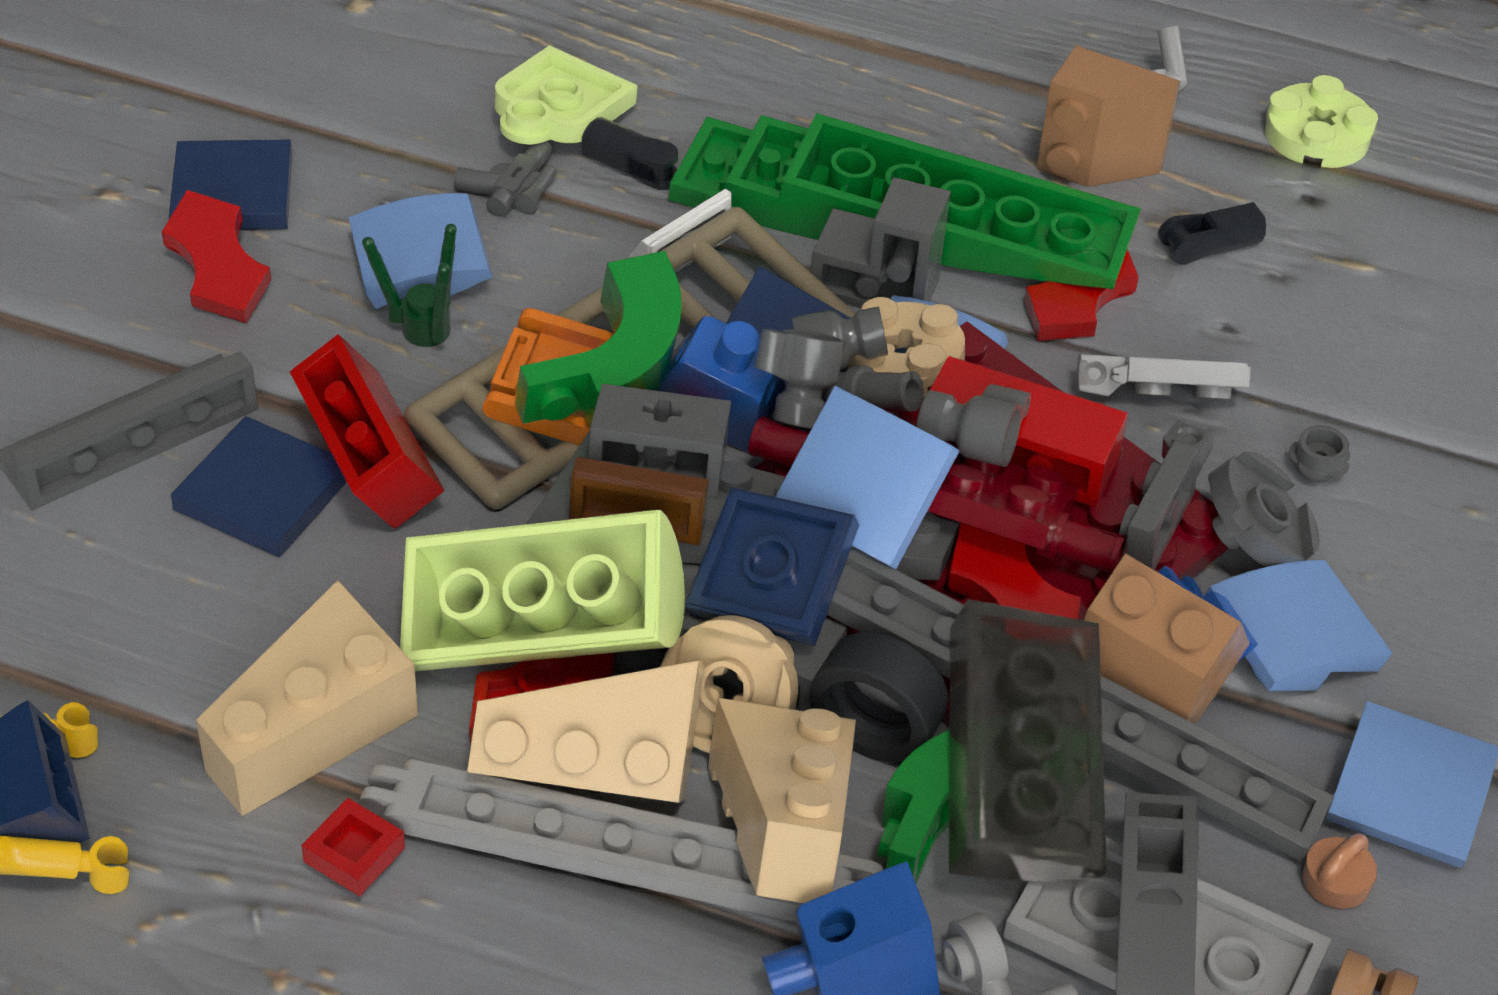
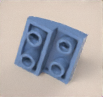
[348,193,493,309]
[775,386,960,569]
[1204,560,1392,691]
[1326,701,1498,869]

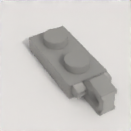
[1076,354,1251,399]

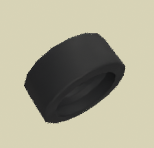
[810,632,949,763]

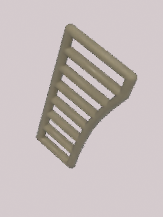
[404,207,855,509]

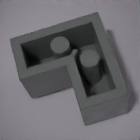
[811,177,951,308]

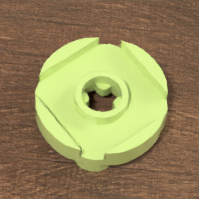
[1265,75,1378,168]

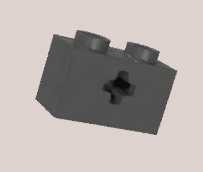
[588,384,731,499]

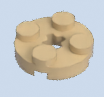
[845,297,965,398]
[661,615,798,753]

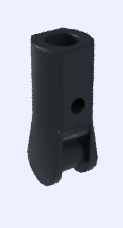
[582,117,678,190]
[1158,202,1266,265]

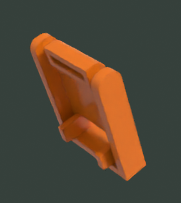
[482,308,614,446]

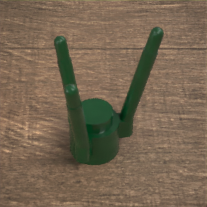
[362,224,457,347]

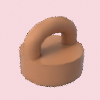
[1302,833,1377,909]

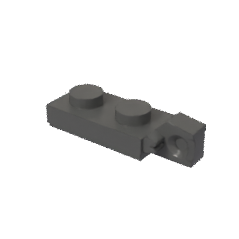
[1119,420,1214,570]

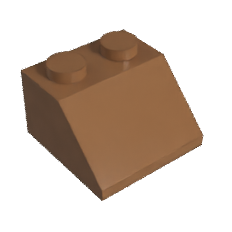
[1036,45,1181,187]
[1070,553,1250,724]

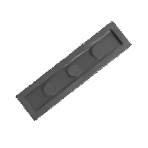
[0,351,258,511]

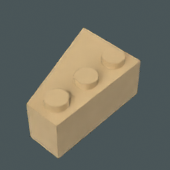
[196,580,418,816]
[467,660,705,803]
[708,698,856,903]

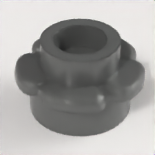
[1289,425,1350,482]

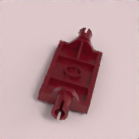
[748,416,1127,576]

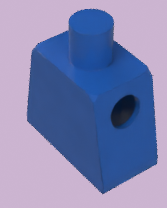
[657,316,781,453]
[761,862,940,995]

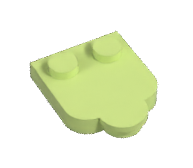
[494,45,638,145]

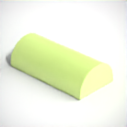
[400,510,685,672]

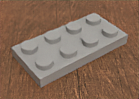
[1003,818,1332,995]

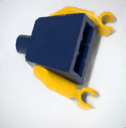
[0,700,130,894]

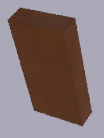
[569,457,709,546]

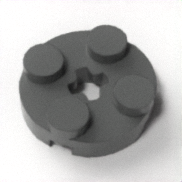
[1208,452,1319,567]

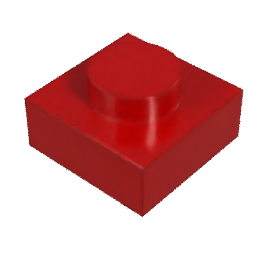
[301,798,405,897]

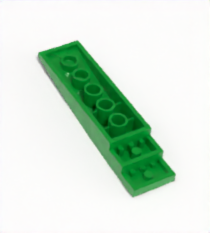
[668,113,1141,289]

